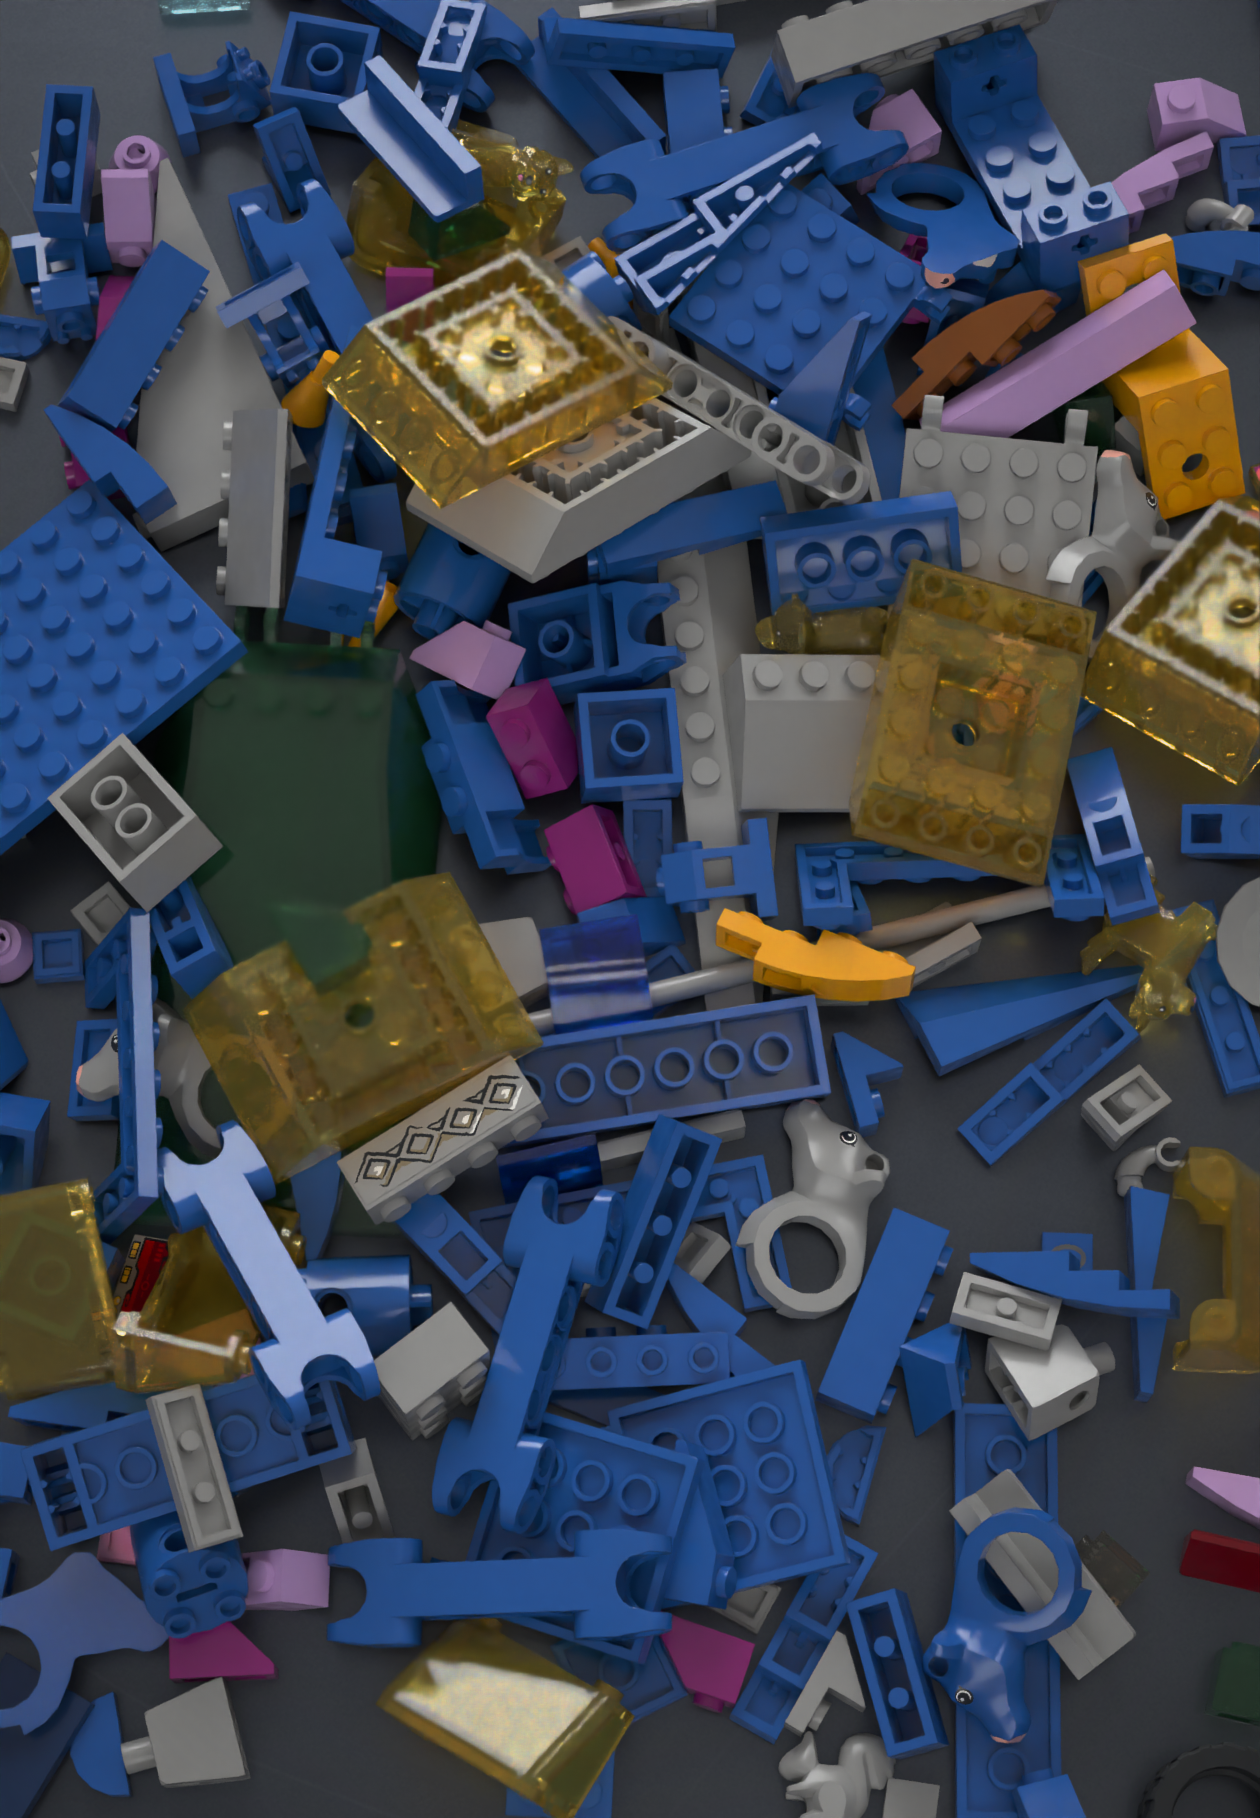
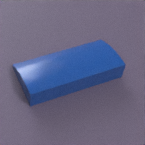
[760,491,964,621]

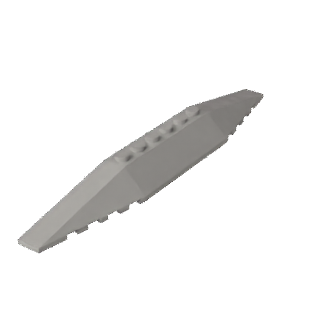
[632,328,779,1011]

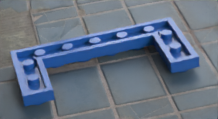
[795,834,1104,930]
[84,908,164,1244]
[469,1154,792,1349]

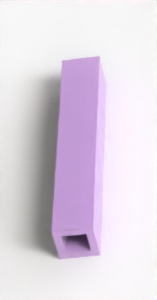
[918,269,1197,438]

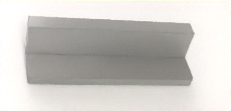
[949,1469,1136,1680]

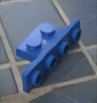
[552,1325,730,1391]

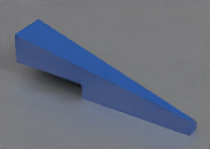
[614,132,823,316]
[895,963,1158,1077]

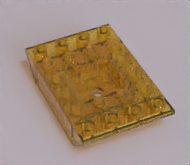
[322,248,673,509]
[1078,495,1260,786]
[849,559,1097,887]
[182,872,544,1185]

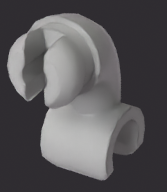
[1185,198,1254,232]
[1114,1137,1182,1197]

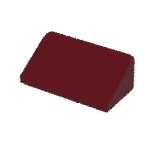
[1179,1529,1260,1593]

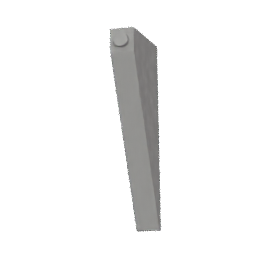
[132,158,314,552]

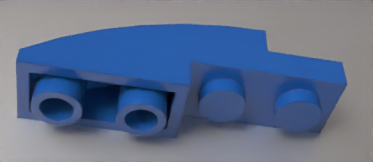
[1170,231,1260,297]
[1065,747,1160,926]
[392,1193,517,1336]

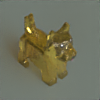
[451,119,574,205]
[755,593,888,655]
[1080,874,1218,1033]

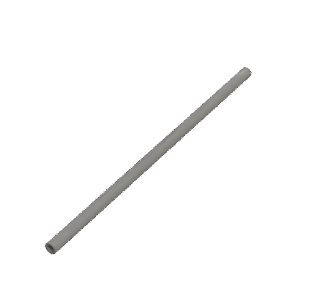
[490,857,1155,1045]

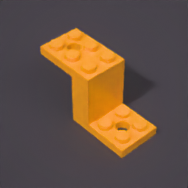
[1077,233,1246,520]

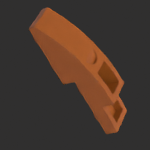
[891,290,1062,421]

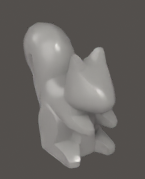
[778,1731,896,1818]

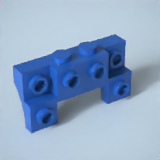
[416,680,552,875]

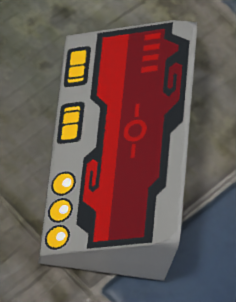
[102,1234,183,1345]

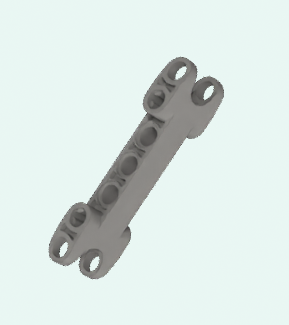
[590,316,871,505]

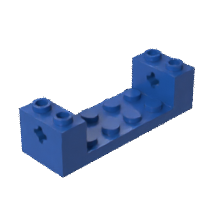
[934,24,1129,291]
[283,325,430,638]
[20,1374,357,1551]

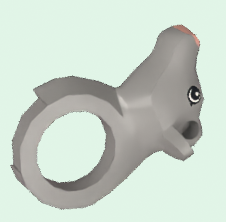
[1046,450,1184,662]
[76,998,299,1159]
[735,1099,890,1319]

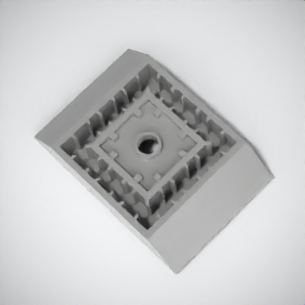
[406,360,751,584]

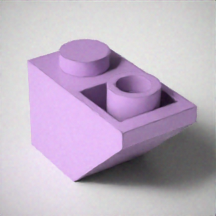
[242,1549,330,1611]

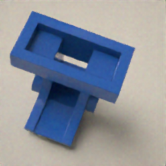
[153,41,272,158]
[11,222,113,344]
[216,262,330,388]
[656,818,778,921]

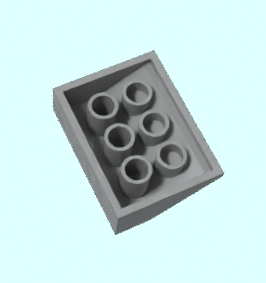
[216,408,293,608]
[723,654,929,812]

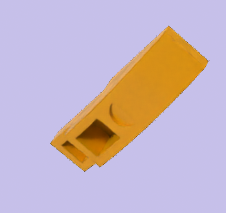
[716,908,916,1002]

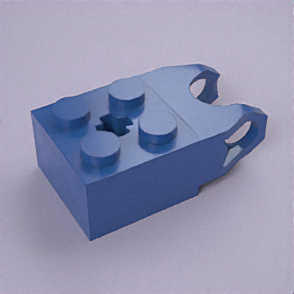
[508,580,687,705]

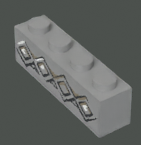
[337,1055,548,1225]

